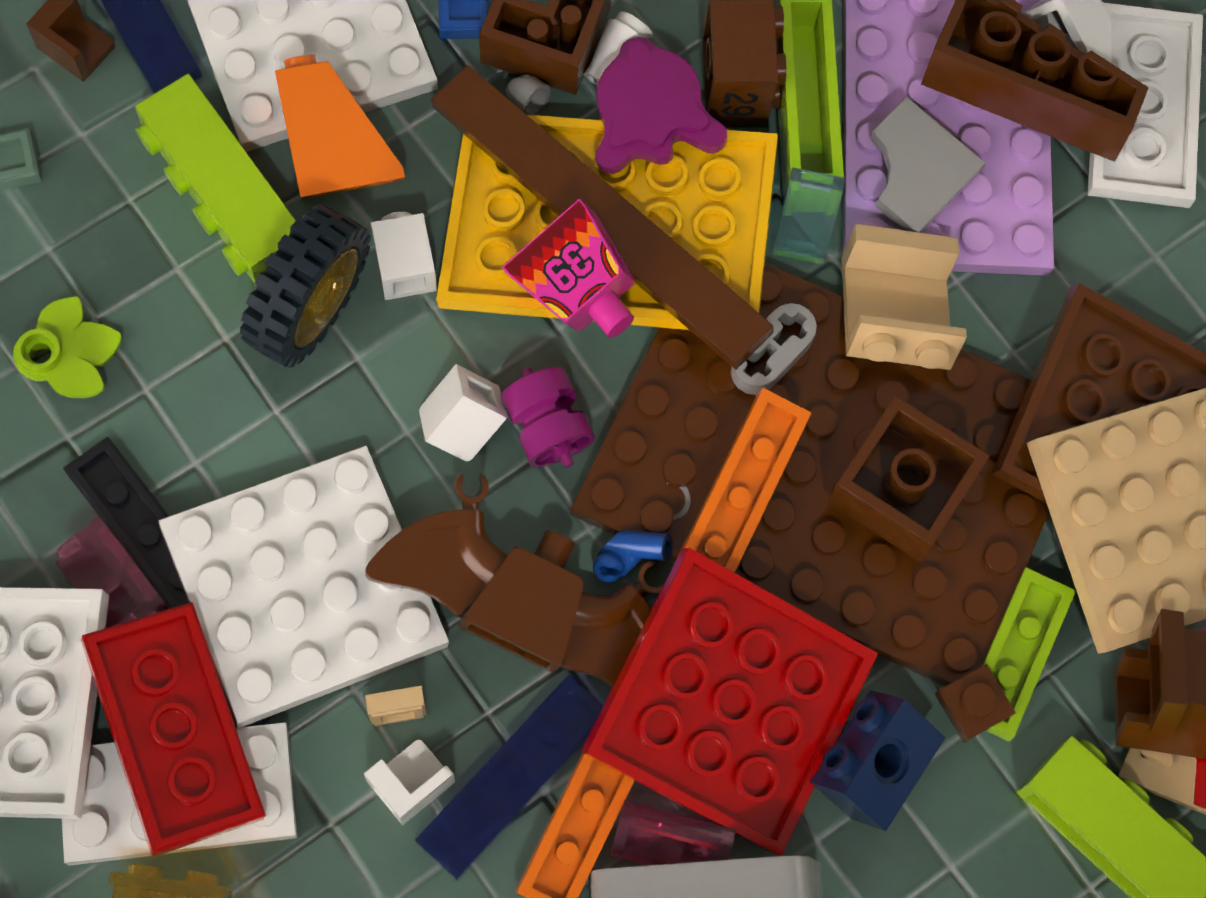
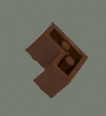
[479,0,611,95]

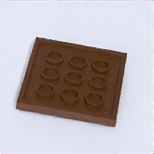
[992,283,1206,504]

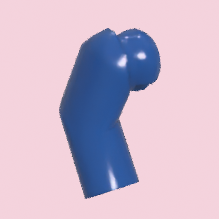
[593,530,673,583]

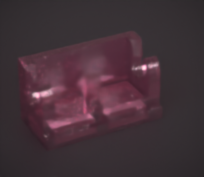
[55,516,168,628]

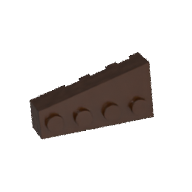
[921,0,1149,162]

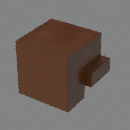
[1114,609,1206,759]

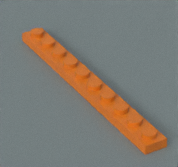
[515,388,811,898]

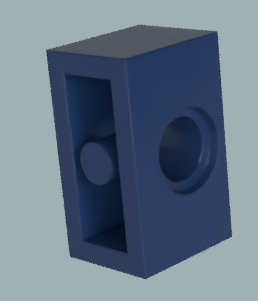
[810,690,946,831]

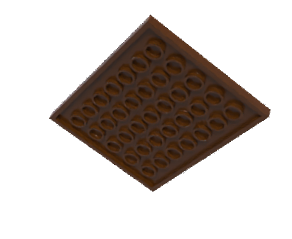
[570,262,1049,686]

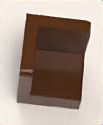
[26,0,115,82]

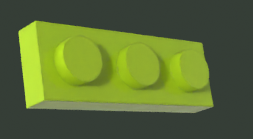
[982,567,1076,742]

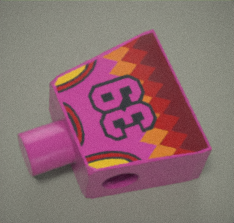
[502,198,635,338]

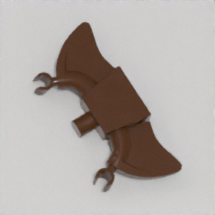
[365,472,667,688]

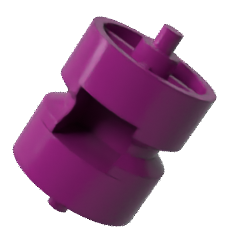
[501,367,595,468]

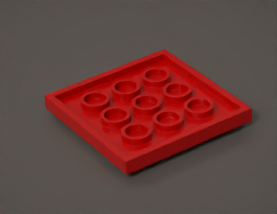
[581,547,878,856]

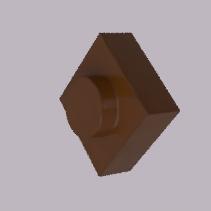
[935,664,1016,743]

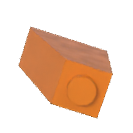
[275,54,405,200]

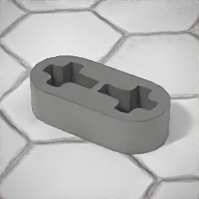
[730,303,817,395]

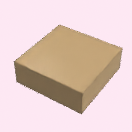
[365,685,427,726]

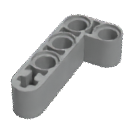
[590,856,823,898]

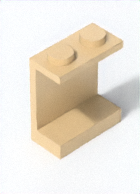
[841,223,967,370]

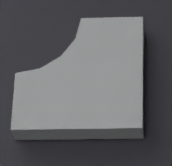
[870,97,986,233]

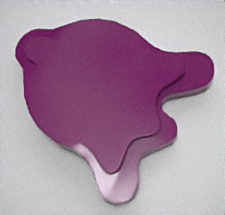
[596,37,727,174]

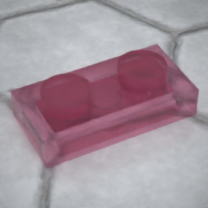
[610,800,736,865]

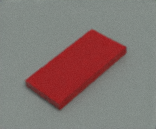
[81,602,266,857]

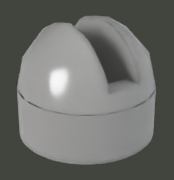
[505,74,550,115]

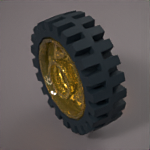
[240,204,371,368]

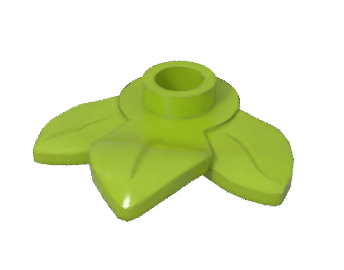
[13,296,122,398]

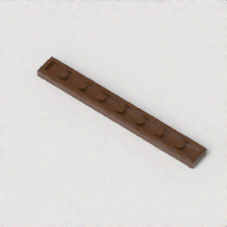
[431,65,774,370]

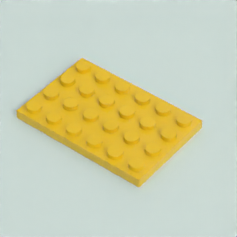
[436,115,778,330]

